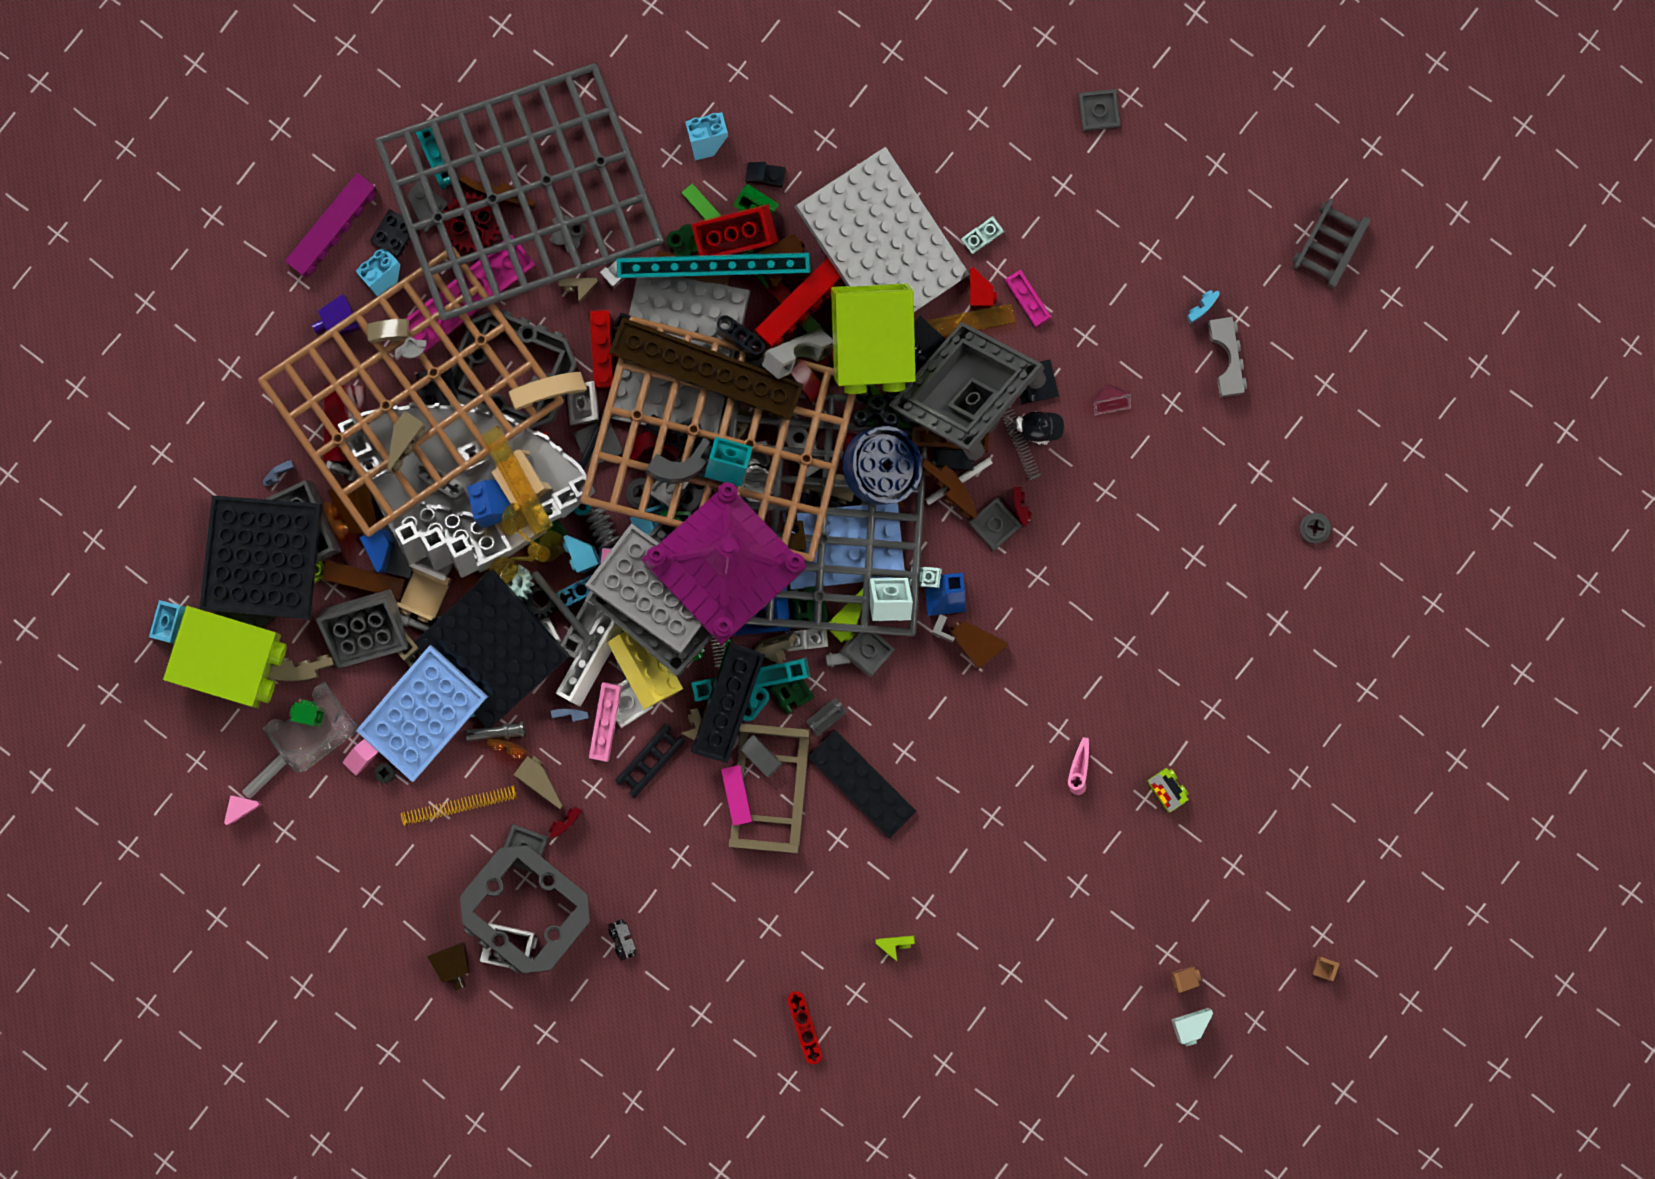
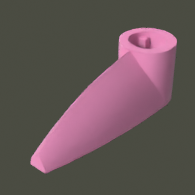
[1068,737,1089,795]

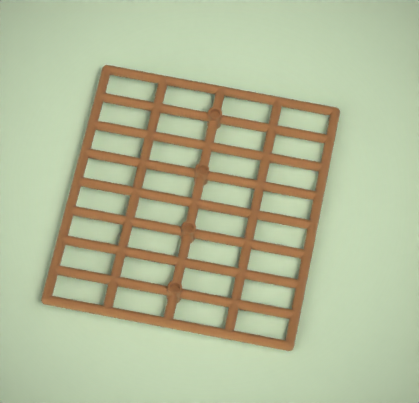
[258,247,564,537]
[580,316,856,562]

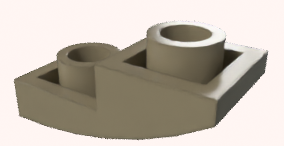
[368,319,409,344]

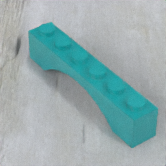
[691,657,811,702]

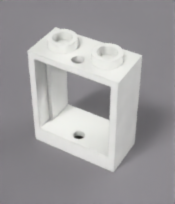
[480,923,538,968]

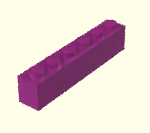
[285,173,377,278]

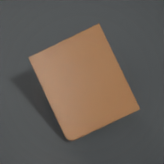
[1312,956,1340,982]

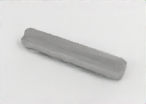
[242,753,289,799]

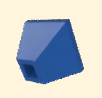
[925,573,966,616]

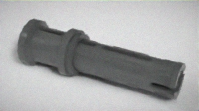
[466,721,526,742]

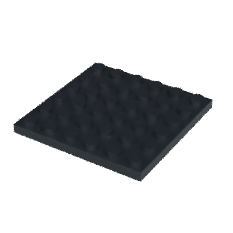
[199,495,323,620]
[414,569,570,728]

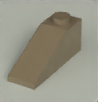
[514,756,563,809]

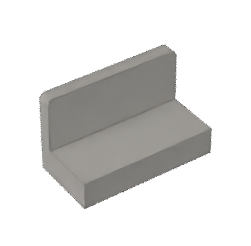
[931,614,955,643]

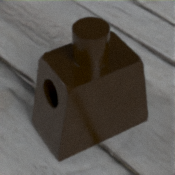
[781,512,806,553]
[427,942,470,991]

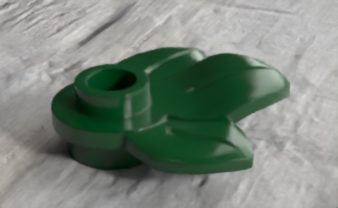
[666,224,698,256]

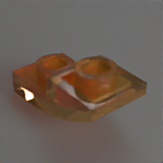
[323,502,349,540]
[488,739,528,758]

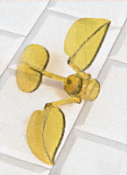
[490,502,565,584]

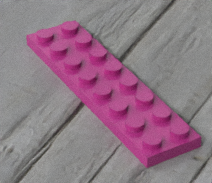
[406,235,536,360]

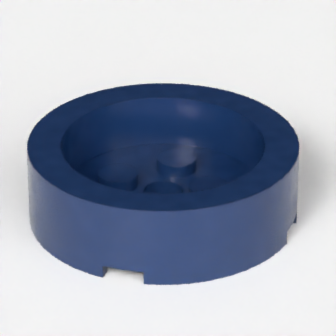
[843,426,923,505]

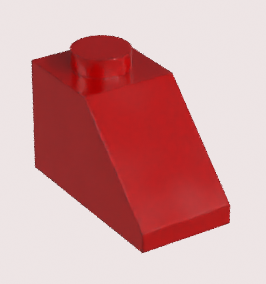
[970,267,997,308]

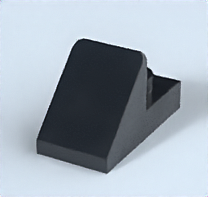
[745,162,785,187]

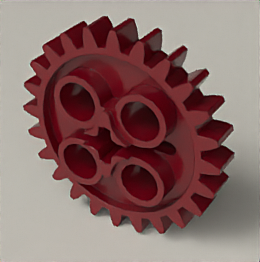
[442,192,501,254]

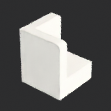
[600,260,625,288]

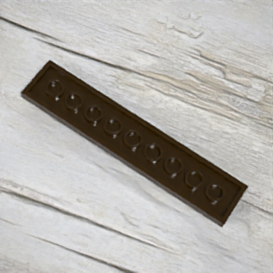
[609,318,804,421]

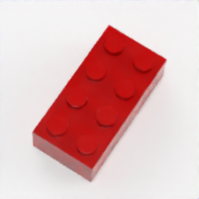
[691,204,778,255]

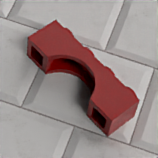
[590,310,614,390]

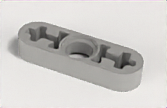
[414,462,464,500]

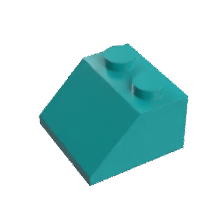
[704,436,753,487]

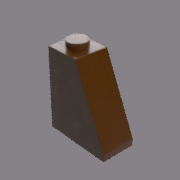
[757,233,804,292]
[328,484,377,536]
[949,621,1009,669]

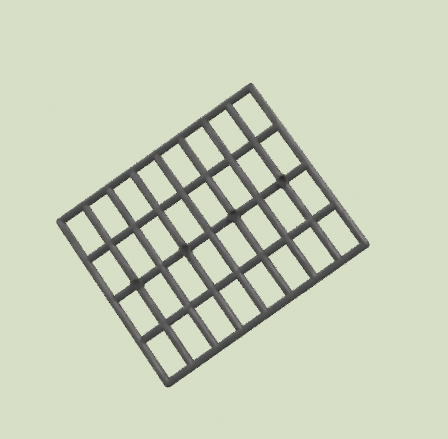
[375,63,664,321]
[729,393,927,636]

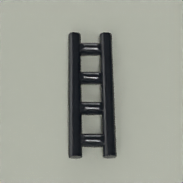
[615,723,686,798]

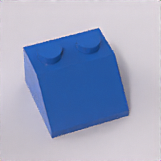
[467,480,518,528]
[360,528,395,574]

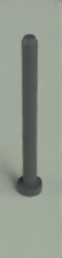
[532,572,596,646]

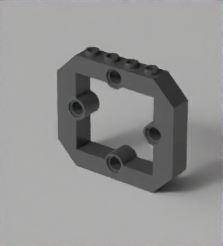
[451,309,578,431]
[460,845,590,974]

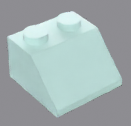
[869,578,913,621]
[1171,1008,1213,1046]

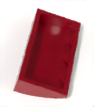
[323,385,364,462]

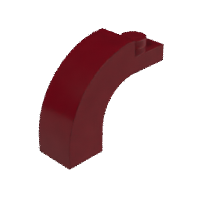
[627,431,683,470]

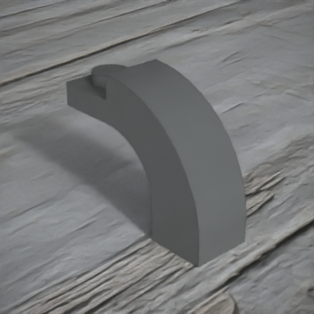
[646,438,711,484]

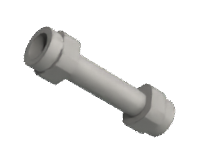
[400,613,431,631]

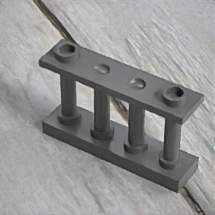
[1292,198,1371,289]

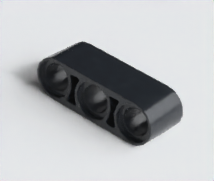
[716,315,765,360]

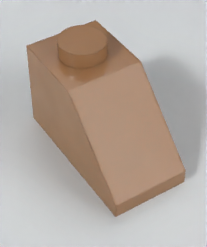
[1170,966,1201,993]

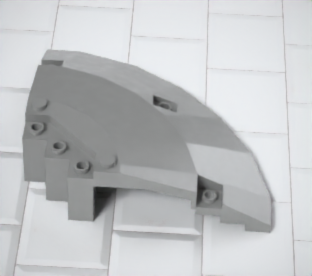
[338,402,595,578]

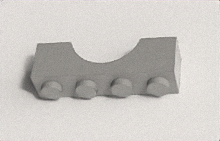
[1208,317,1247,398]
[762,328,833,379]
[561,590,601,658]

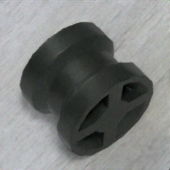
[374,764,395,783]

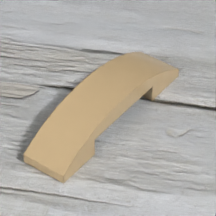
[508,372,587,410]

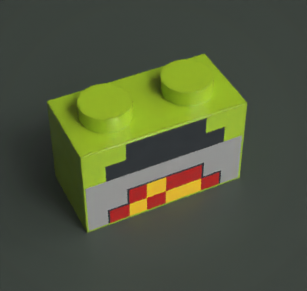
[1146,768,1189,813]

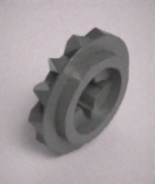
[626,478,655,509]
[1300,513,1331,543]

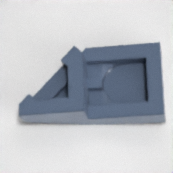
[263,460,296,487]
[551,709,589,722]

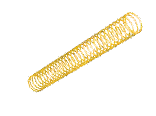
[401,786,517,826]

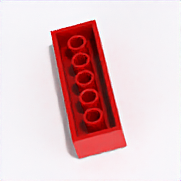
[754,258,845,351]

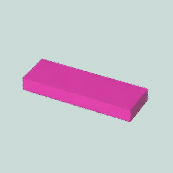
[1004,269,1051,328]
[721,765,752,826]

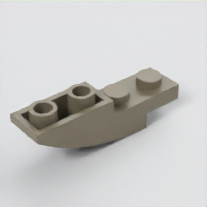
[268,655,336,681]

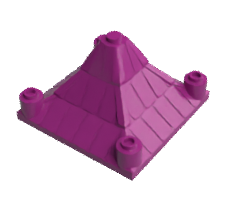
[641,482,807,645]

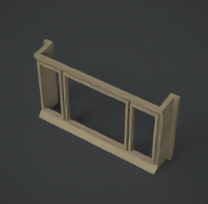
[729,724,810,853]

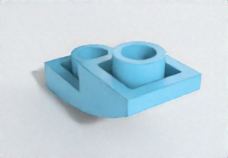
[1186,290,1220,324]

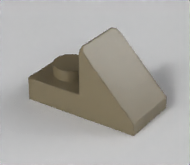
[559,278,598,303]
[755,631,796,663]
[681,708,702,740]

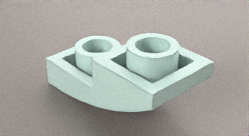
[961,216,1005,254]
[909,567,942,588]

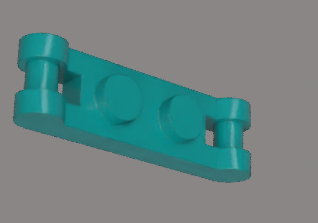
[416,127,451,190]

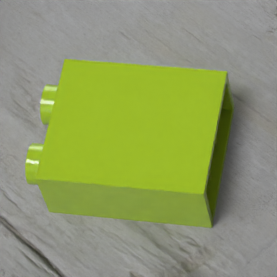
[831,283,916,394]
[163,606,287,708]

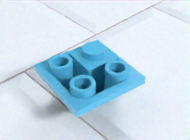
[685,112,728,161]
[356,248,400,296]
[562,535,601,574]

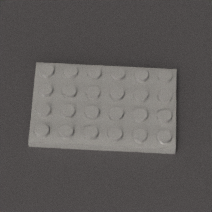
[585,523,702,654]

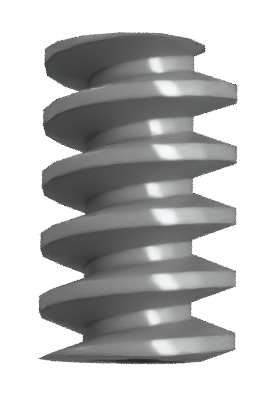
[584,508,619,551]

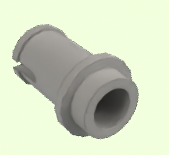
[826,652,850,668]

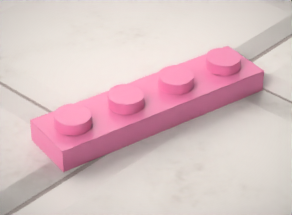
[589,682,622,762]

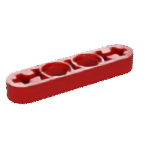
[787,991,822,1065]

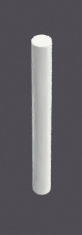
[925,457,993,505]

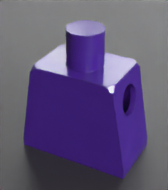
[312,294,361,335]

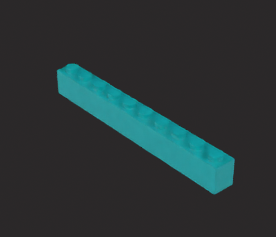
[617,252,811,278]

